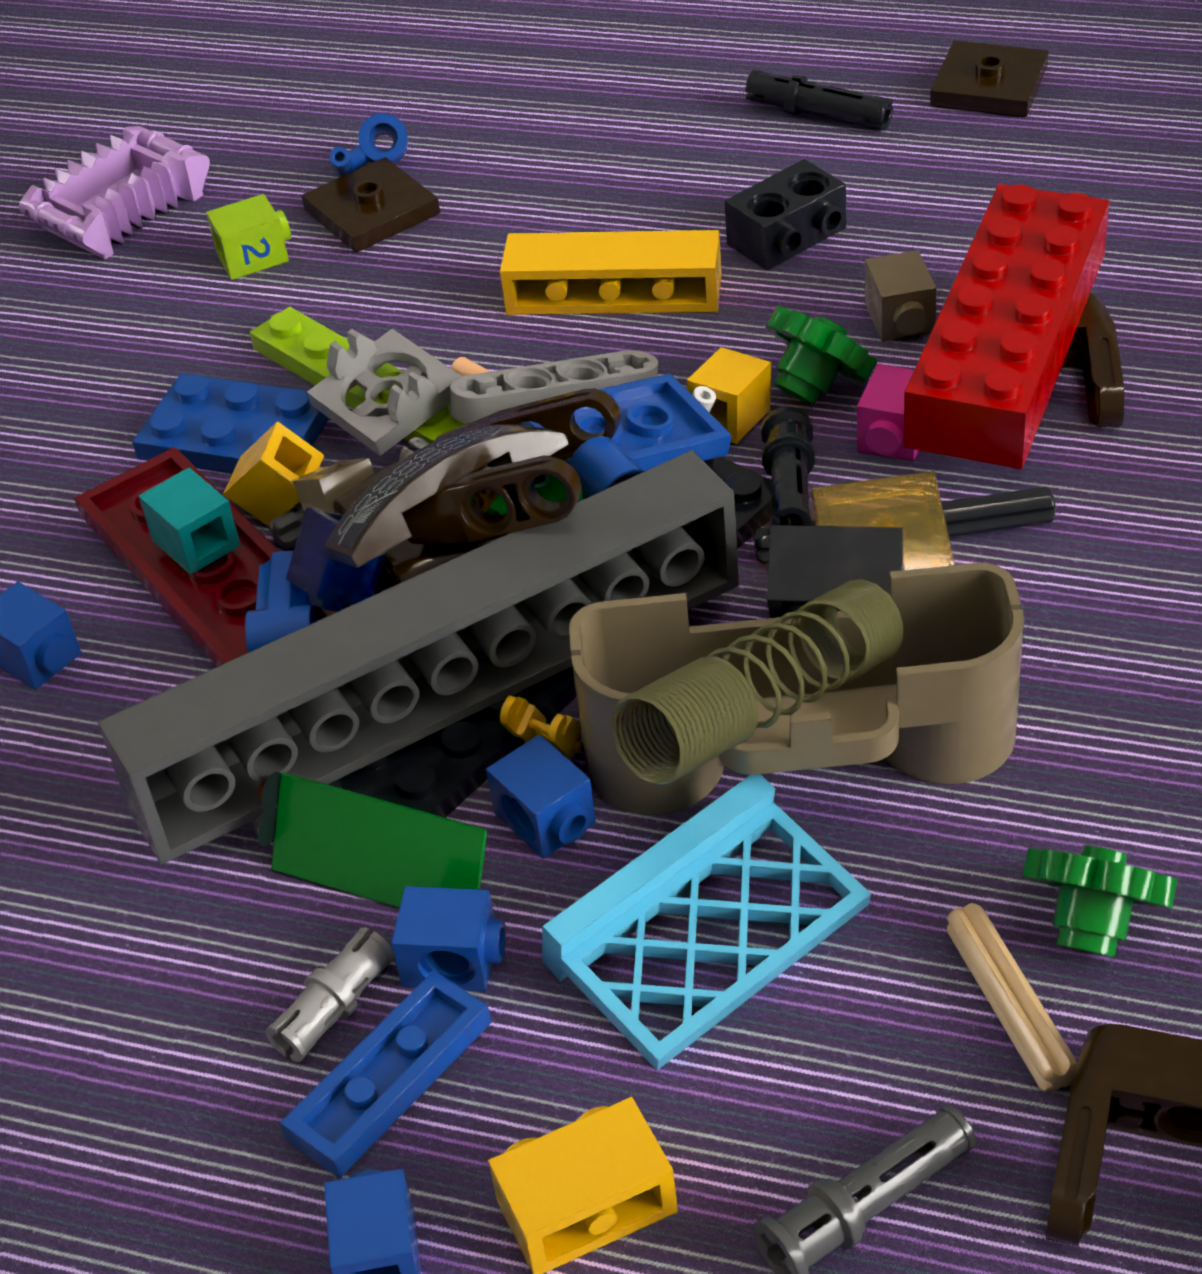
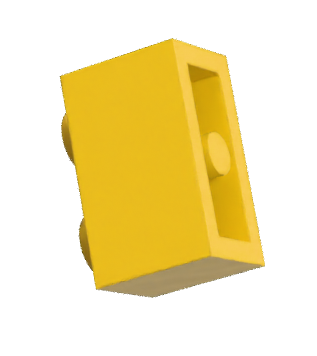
[488,1097,678,1274]

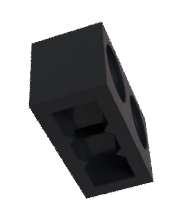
[724,159,846,271]

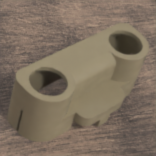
[569,563,1024,815]

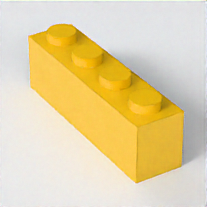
[500,230,722,315]

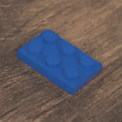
[132,373,329,474]
[521,373,732,491]

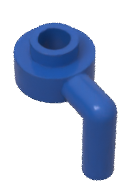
[330,113,408,177]

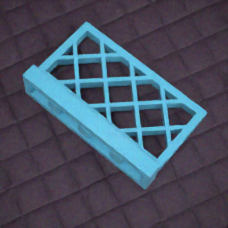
[542,774,871,1070]

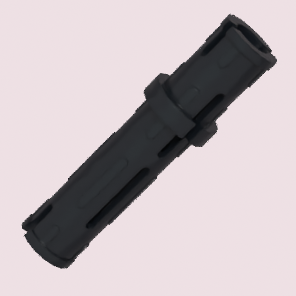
[745,69,893,131]

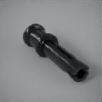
[761,407,815,526]

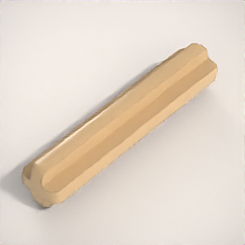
[947,903,1078,1093]

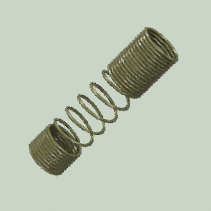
[612,579,903,785]

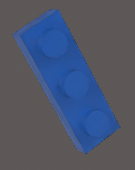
[280,970,492,1179]

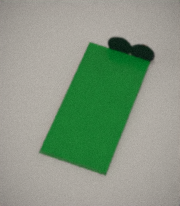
[254,772,487,908]

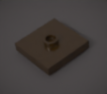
[930,40,1049,117]
[301,157,440,253]

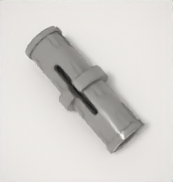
[265,927,395,1062]

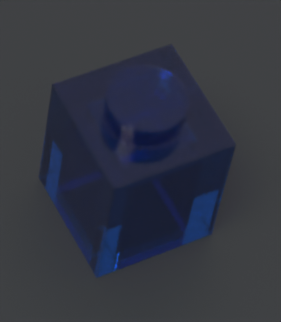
[286,507,387,612]

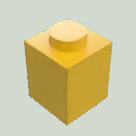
[687,347,771,444]
[223,421,324,527]

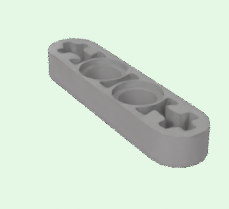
[450,350,659,424]

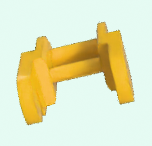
[500,695,582,760]

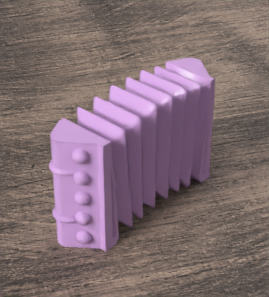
[19,126,210,260]

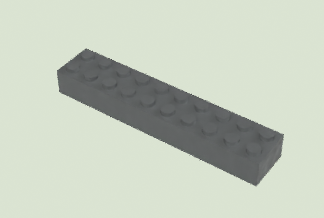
[98,450,739,865]

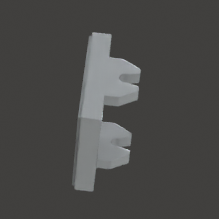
[307,329,462,456]

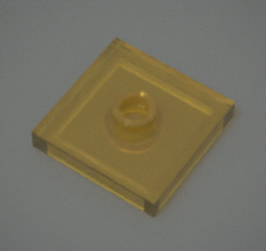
[811,471,955,570]

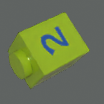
[206,194,292,280]

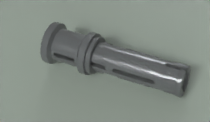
[753,1105,976,1274]

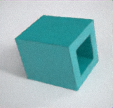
[139,467,241,575]

